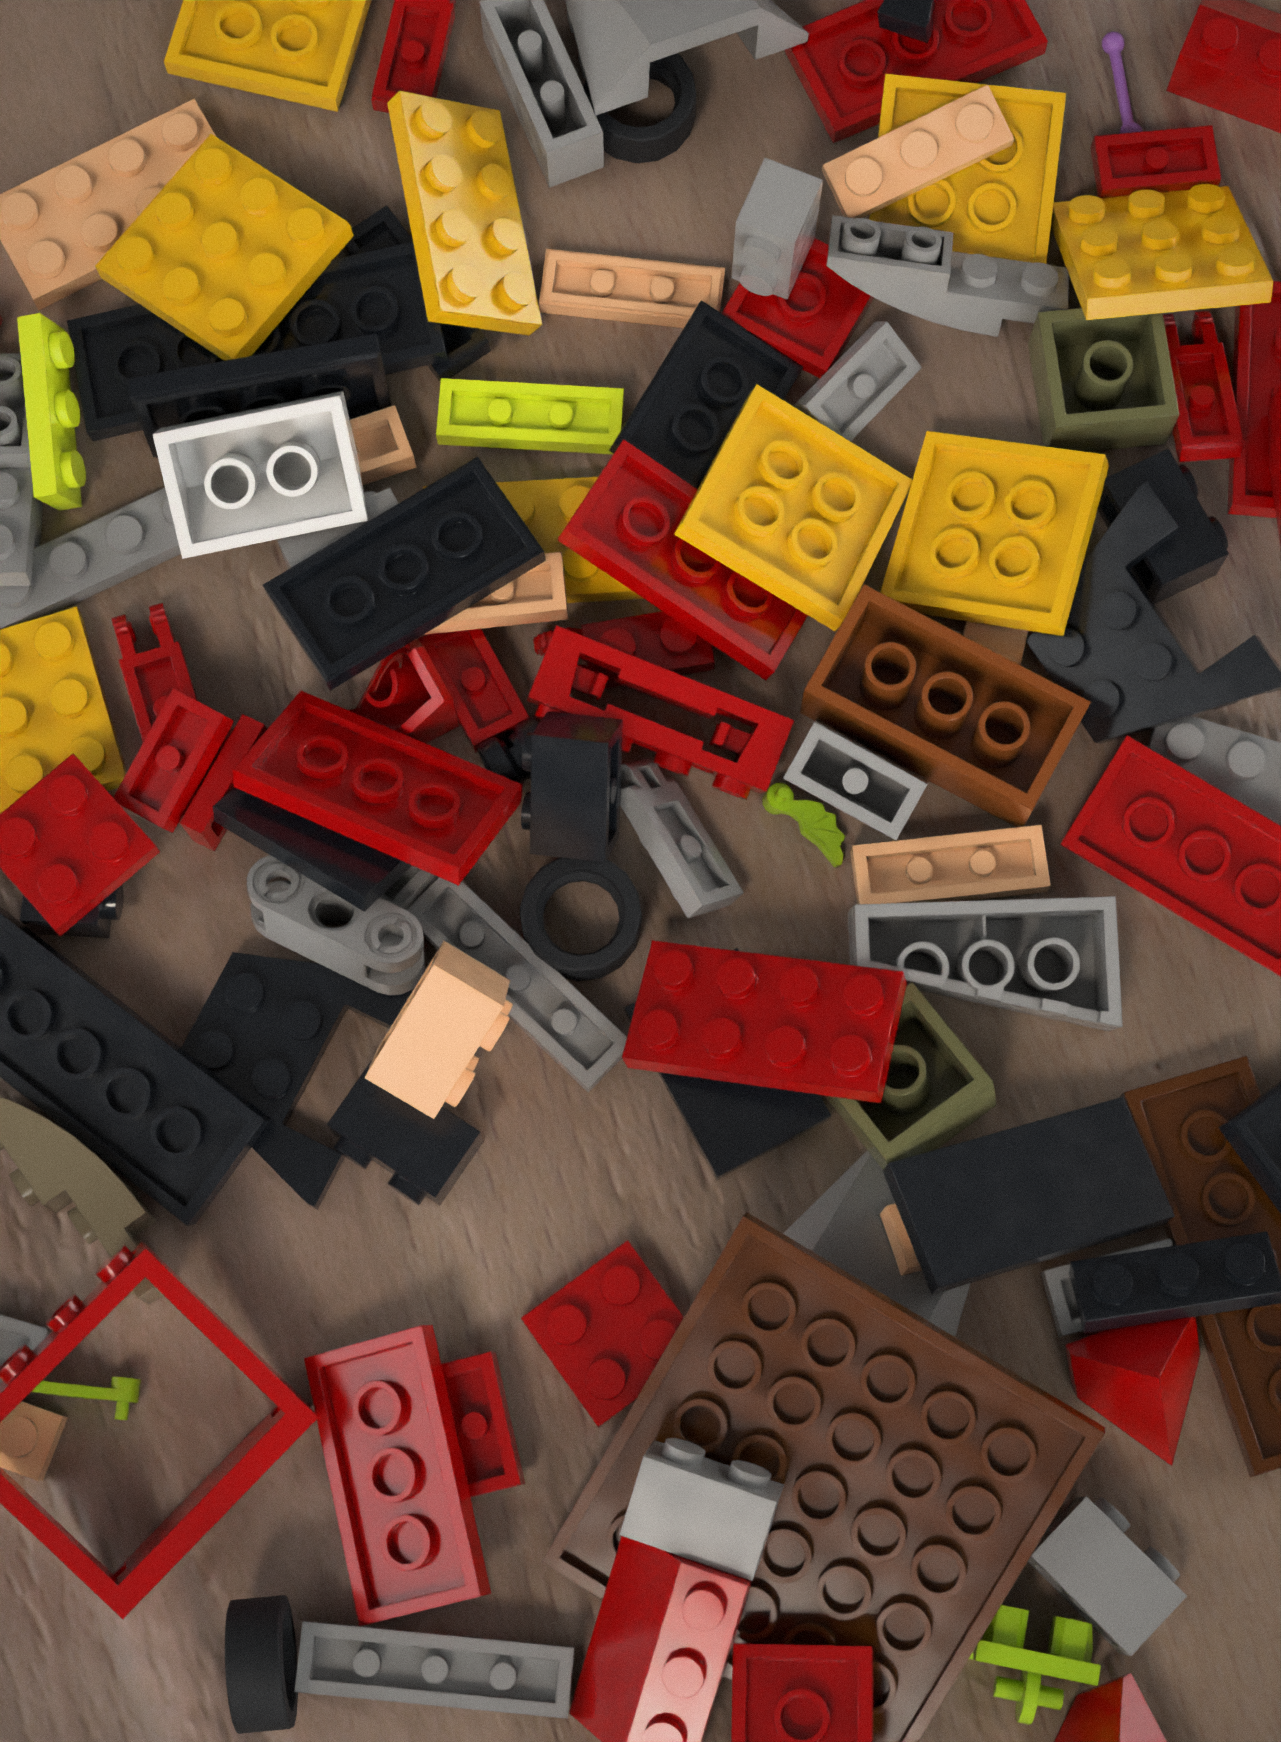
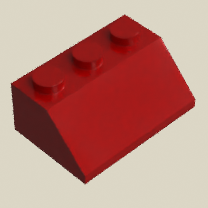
[1166,0,1281,133]
[569,1536,752,1742]

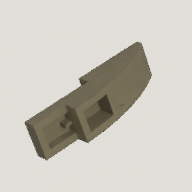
[0,1097,163,1304]

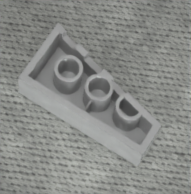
[848,896,1123,1031]

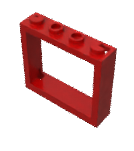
[0,1241,319,1619]

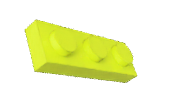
[17,313,86,511]
[436,378,624,455]

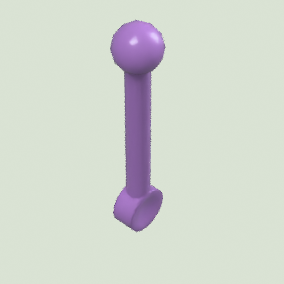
[1102,31,1143,134]

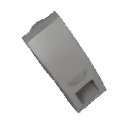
[826,215,1069,337]
[0,353,43,587]

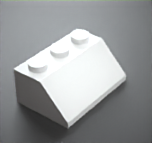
[153,391,368,559]

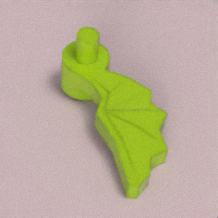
[762,783,846,868]
[31,1377,141,1421]

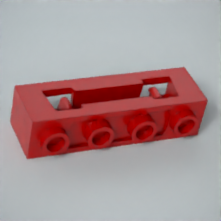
[527,625,794,800]

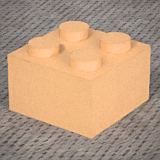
[365,940,513,1119]

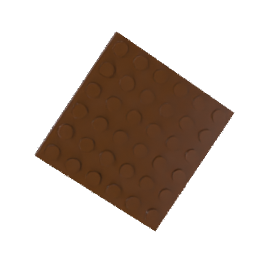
[542,1212,1105,1742]

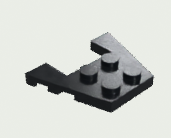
[1026,481,1281,744]
[181,952,413,1210]

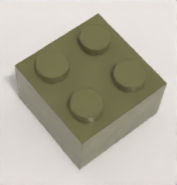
[1028,308,1179,452]
[825,982,997,1170]

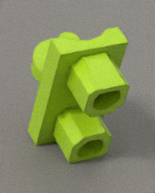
[969,1605,1101,1725]

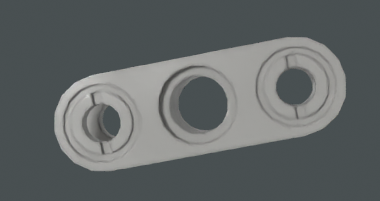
[246,855,425,995]

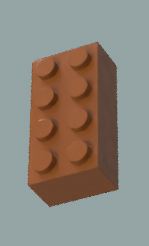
[800,584,1091,827]

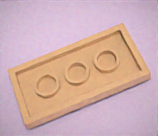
[0,99,216,311]

